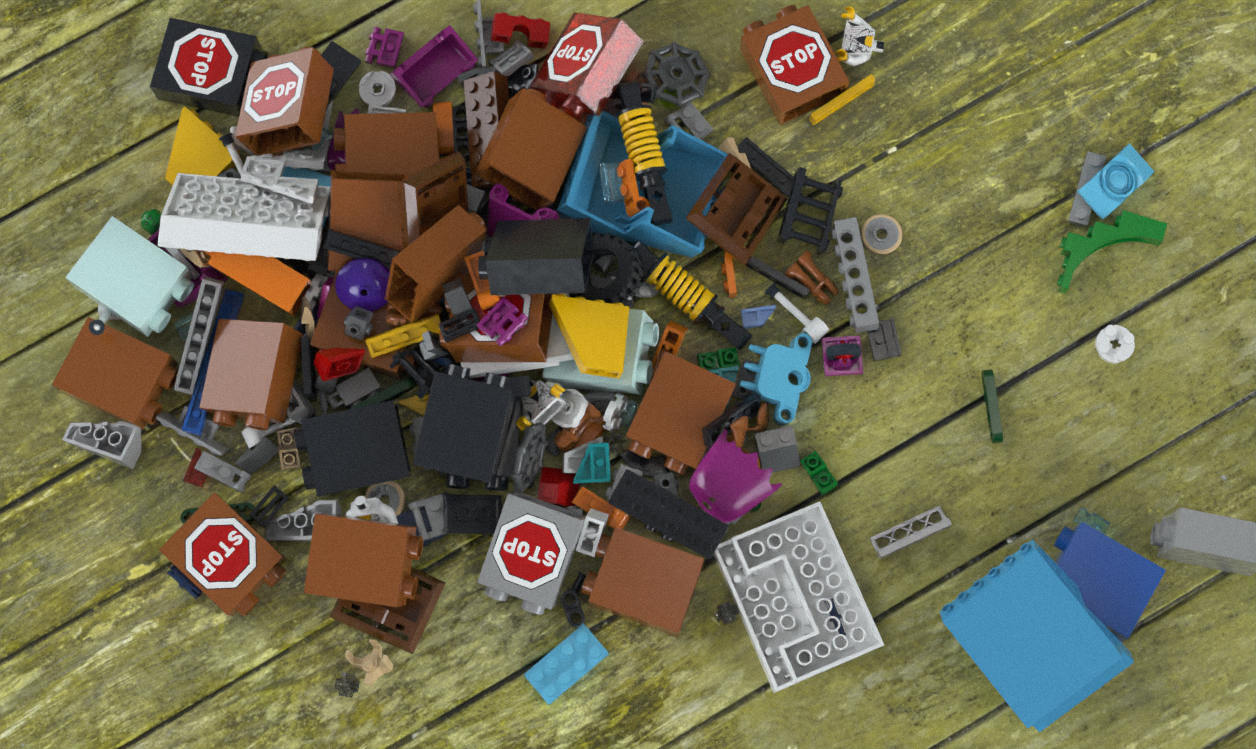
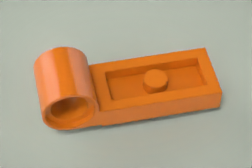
[617,159,650,218]
[721,250,737,298]
[464,251,500,310]
[572,486,631,530]

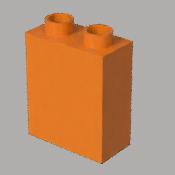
[204,251,311,317]

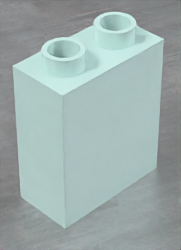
[65,216,194,338]
[543,309,659,395]

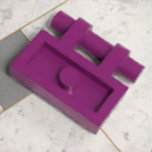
[365,27,404,69]
[476,297,528,347]

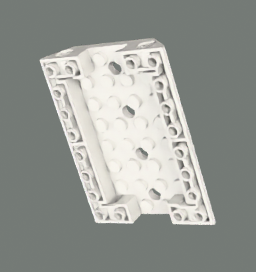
[158,173,330,261]

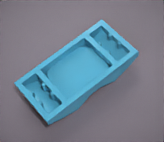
[1077,143,1154,220]

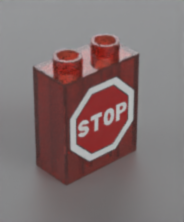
[529,12,644,119]

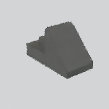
[443,278,473,317]
[419,331,451,360]

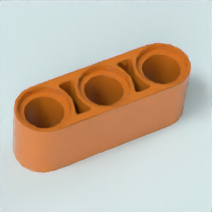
[433,101,455,155]

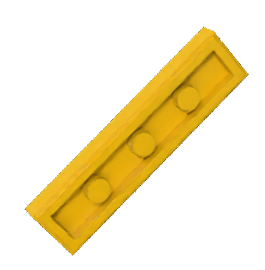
[809,74,875,125]
[365,314,442,358]

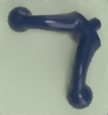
[432,357,454,366]

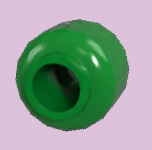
[141,209,162,236]

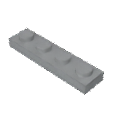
[1068,151,1106,228]

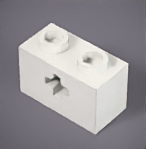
[576,508,609,557]

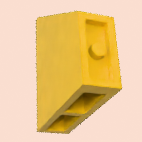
[165,106,242,186]
[549,294,629,379]

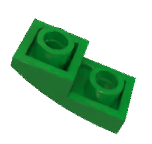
[696,347,740,371]
[800,450,838,495]

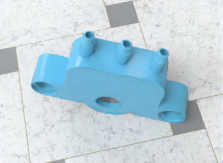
[740,333,812,426]

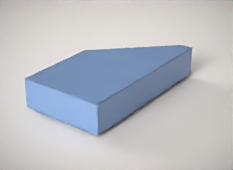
[741,305,776,329]

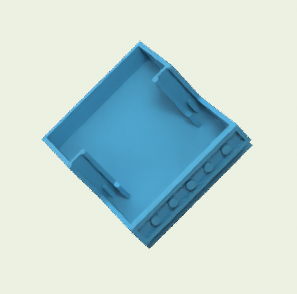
[557,107,728,258]
[940,539,1134,732]

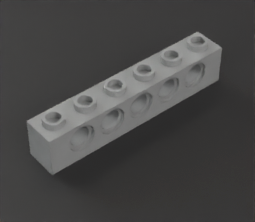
[831,217,879,333]
[174,276,224,395]

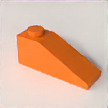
[652,321,688,377]

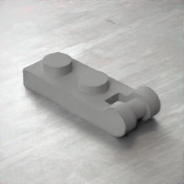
[194,451,252,493]

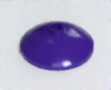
[335,258,390,312]

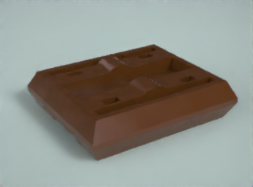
[397,152,469,249]
[686,153,787,265]
[329,567,446,654]

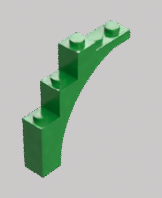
[1057,210,1167,294]

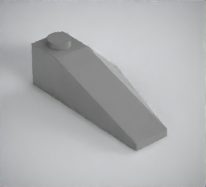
[62,421,141,469]
[266,500,344,542]

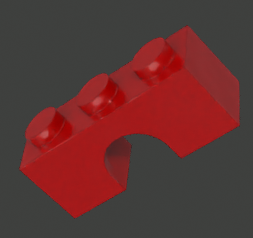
[490,12,550,49]

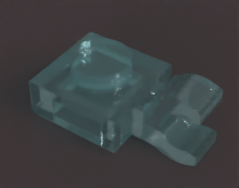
[1073,507,1110,534]

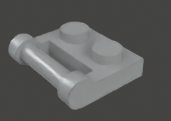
[488,40,534,76]
[664,101,713,140]
[408,494,445,541]

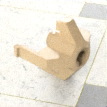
[345,639,393,686]

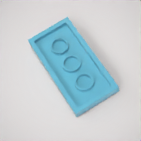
[524,624,609,705]

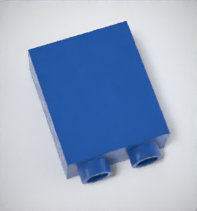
[1053,522,1166,642]

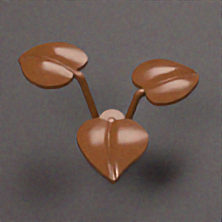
[726,402,769,469]

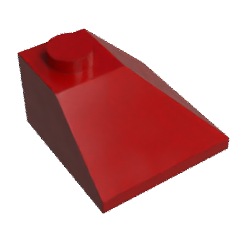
[314,348,365,381]
[537,467,580,508]

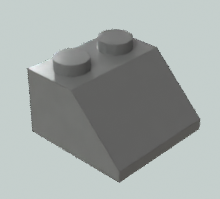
[754,425,800,473]

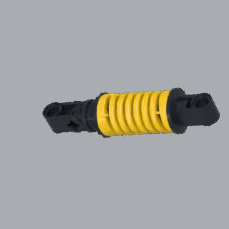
[616,81,672,226]
[632,239,753,351]

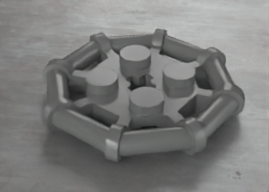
[642,42,711,107]
[510,423,548,493]

